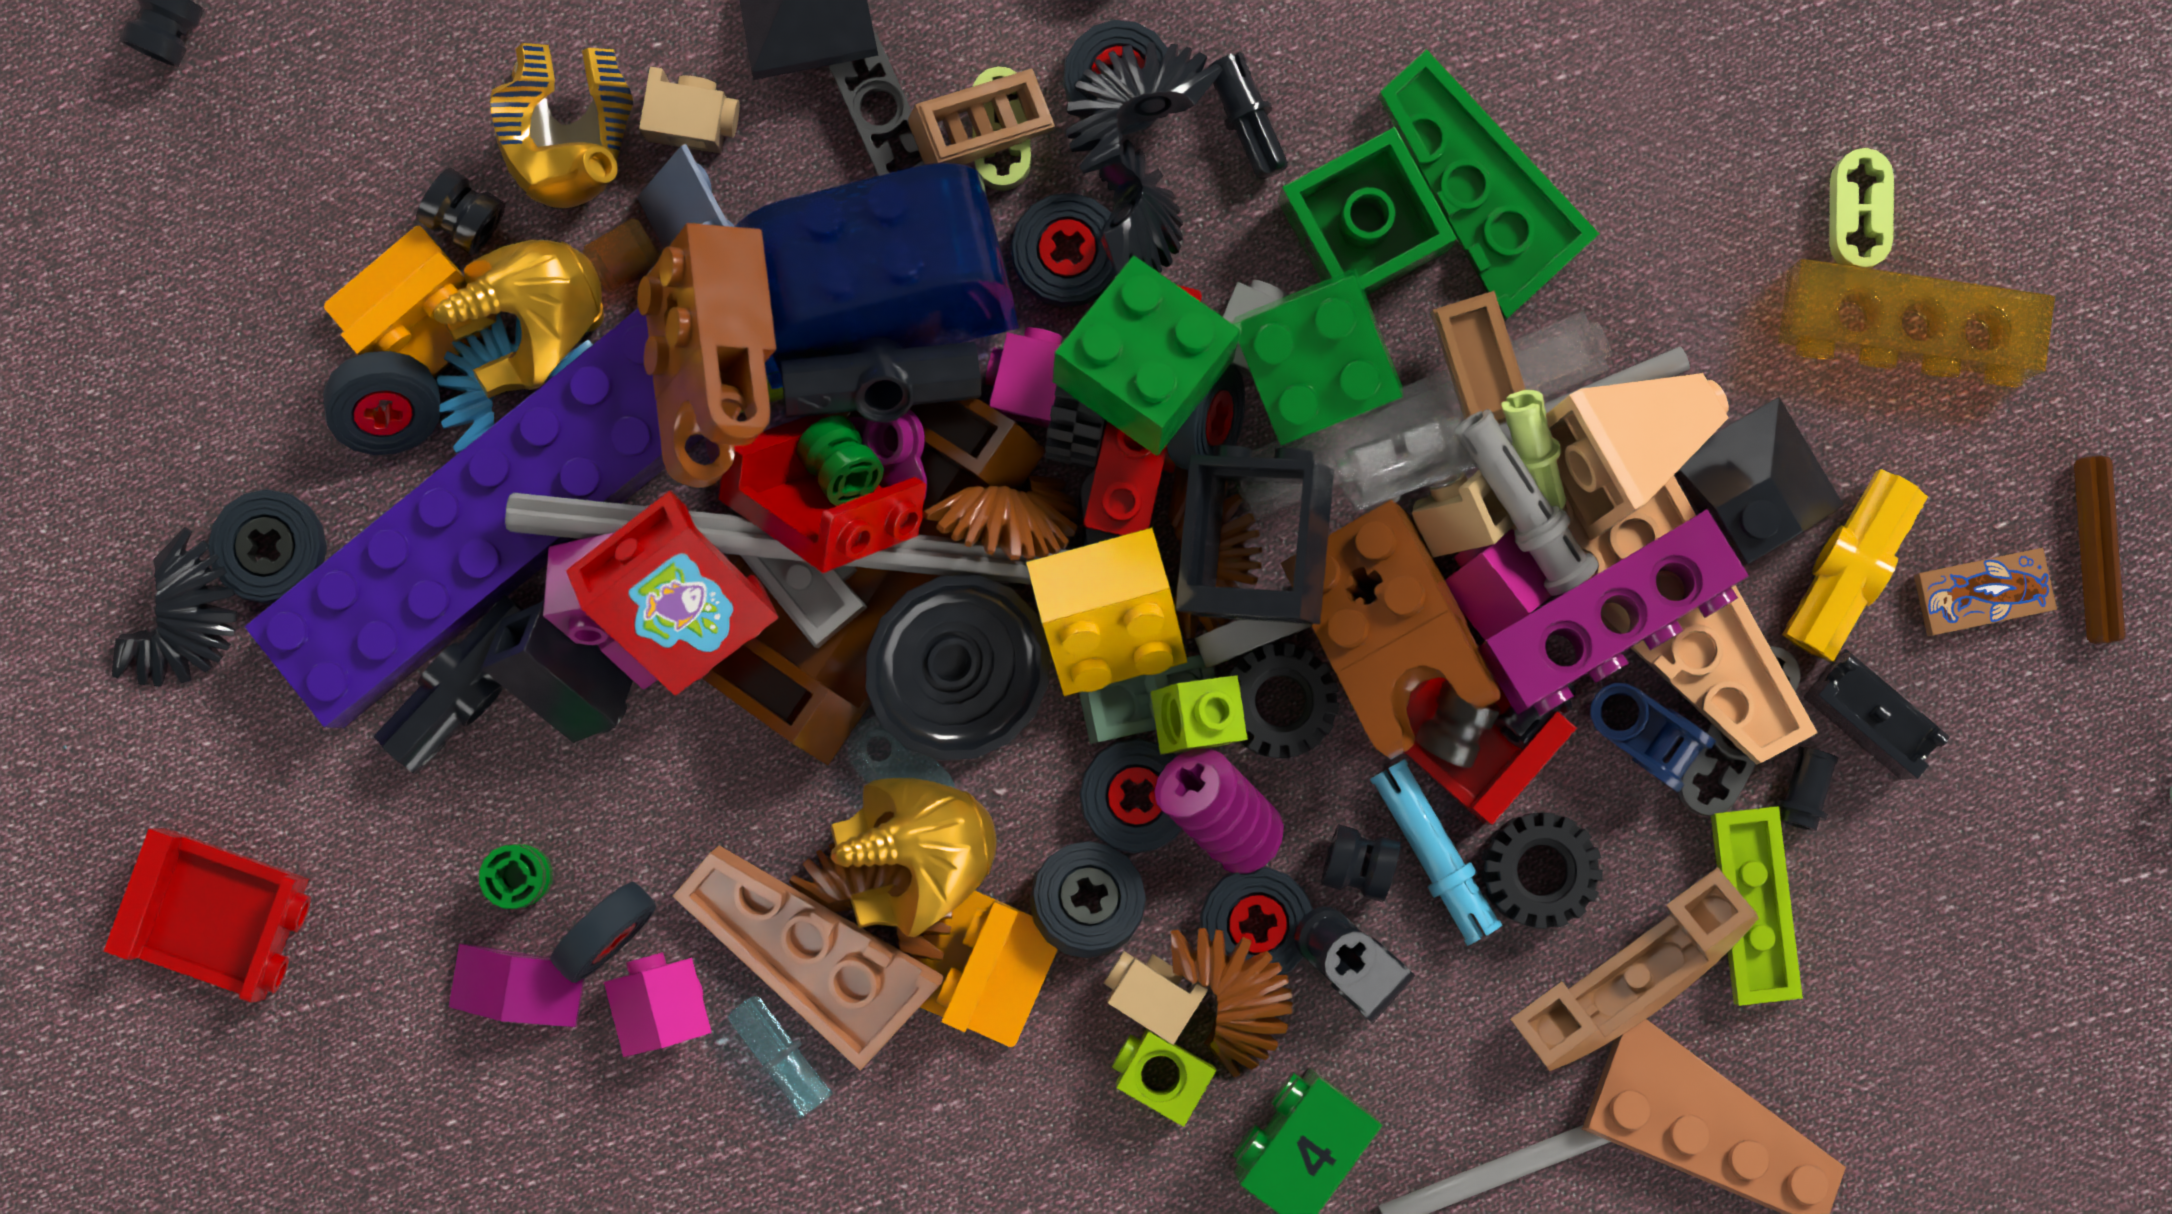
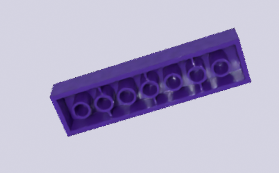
[244,308,704,728]

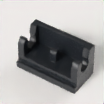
[1803,649,1950,780]

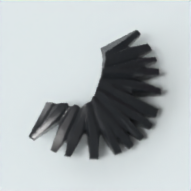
[1066,42,1223,174]
[1099,139,1183,275]
[112,527,237,686]

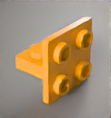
[324,226,498,378]
[914,890,1058,1047]

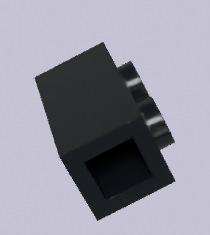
[481,601,633,743]

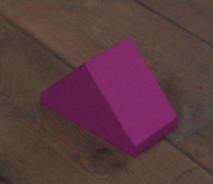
[449,943,585,1027]

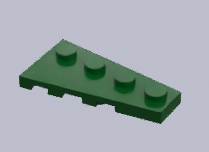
[1378,49,1599,322]

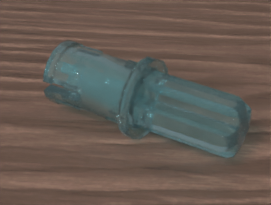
[728,996,833,1118]

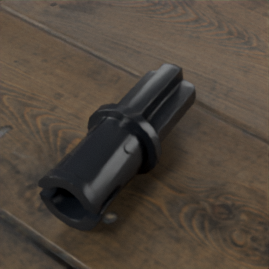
[1207,52,1288,179]

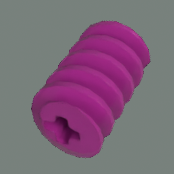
[1155,748,1284,874]

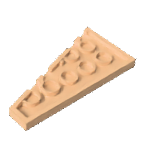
[1506,475,1818,765]

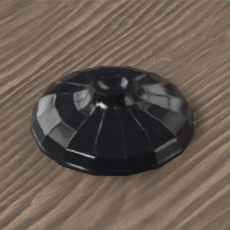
[866,575,1050,760]

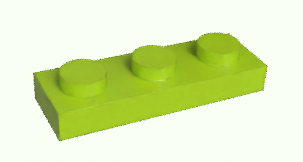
[1711,806,1803,1006]

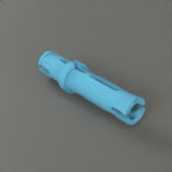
[1370,759,1503,946]

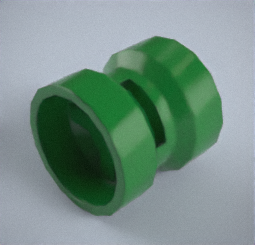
[796,416,884,506]
[479,844,553,909]

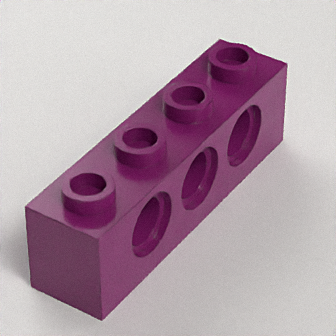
[1478,509,1749,716]

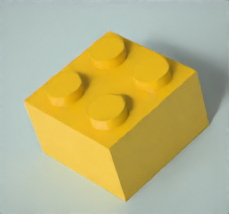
[1026,528,1188,696]

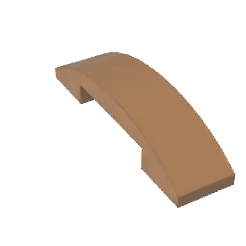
[1510,867,1759,1071]

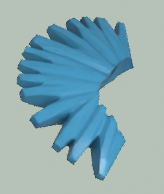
[437,314,593,453]

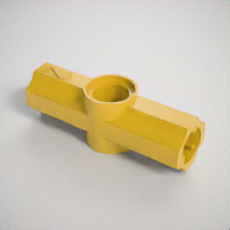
[1782,469,1928,662]

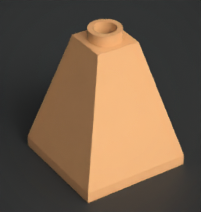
[1546,373,1729,540]

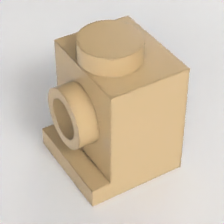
[639,67,740,154]
[1412,470,1514,558]
[1103,951,1208,1045]

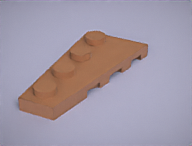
[672,845,947,1071]
[1582,1019,1846,1214]

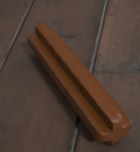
[2074,456,2125,644]

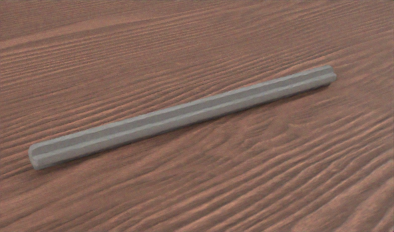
[505,493,1069,584]

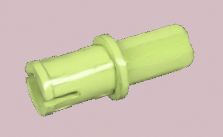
[1502,390,1566,509]

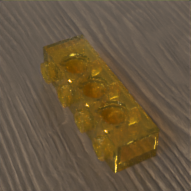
[1778,259,2055,387]

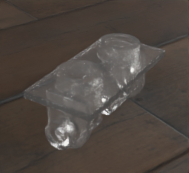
[1335,414,1477,511]

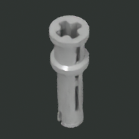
[1454,409,1599,596]

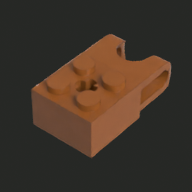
[637,223,776,488]
[1280,499,1501,759]

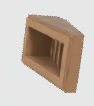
[908,69,1055,176]

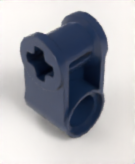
[1591,683,1716,793]

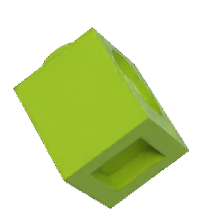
[1151,675,1248,755]
[1111,1029,1216,1127]

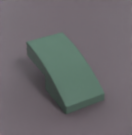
[1079,655,1216,744]

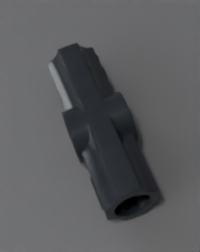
[780,337,981,423]
[373,595,524,774]

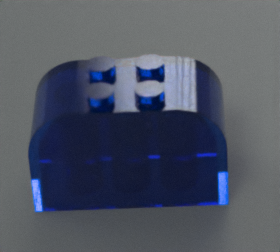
[735,163,1019,390]

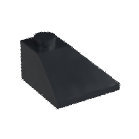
[739,0,879,80]
[1676,397,1844,566]

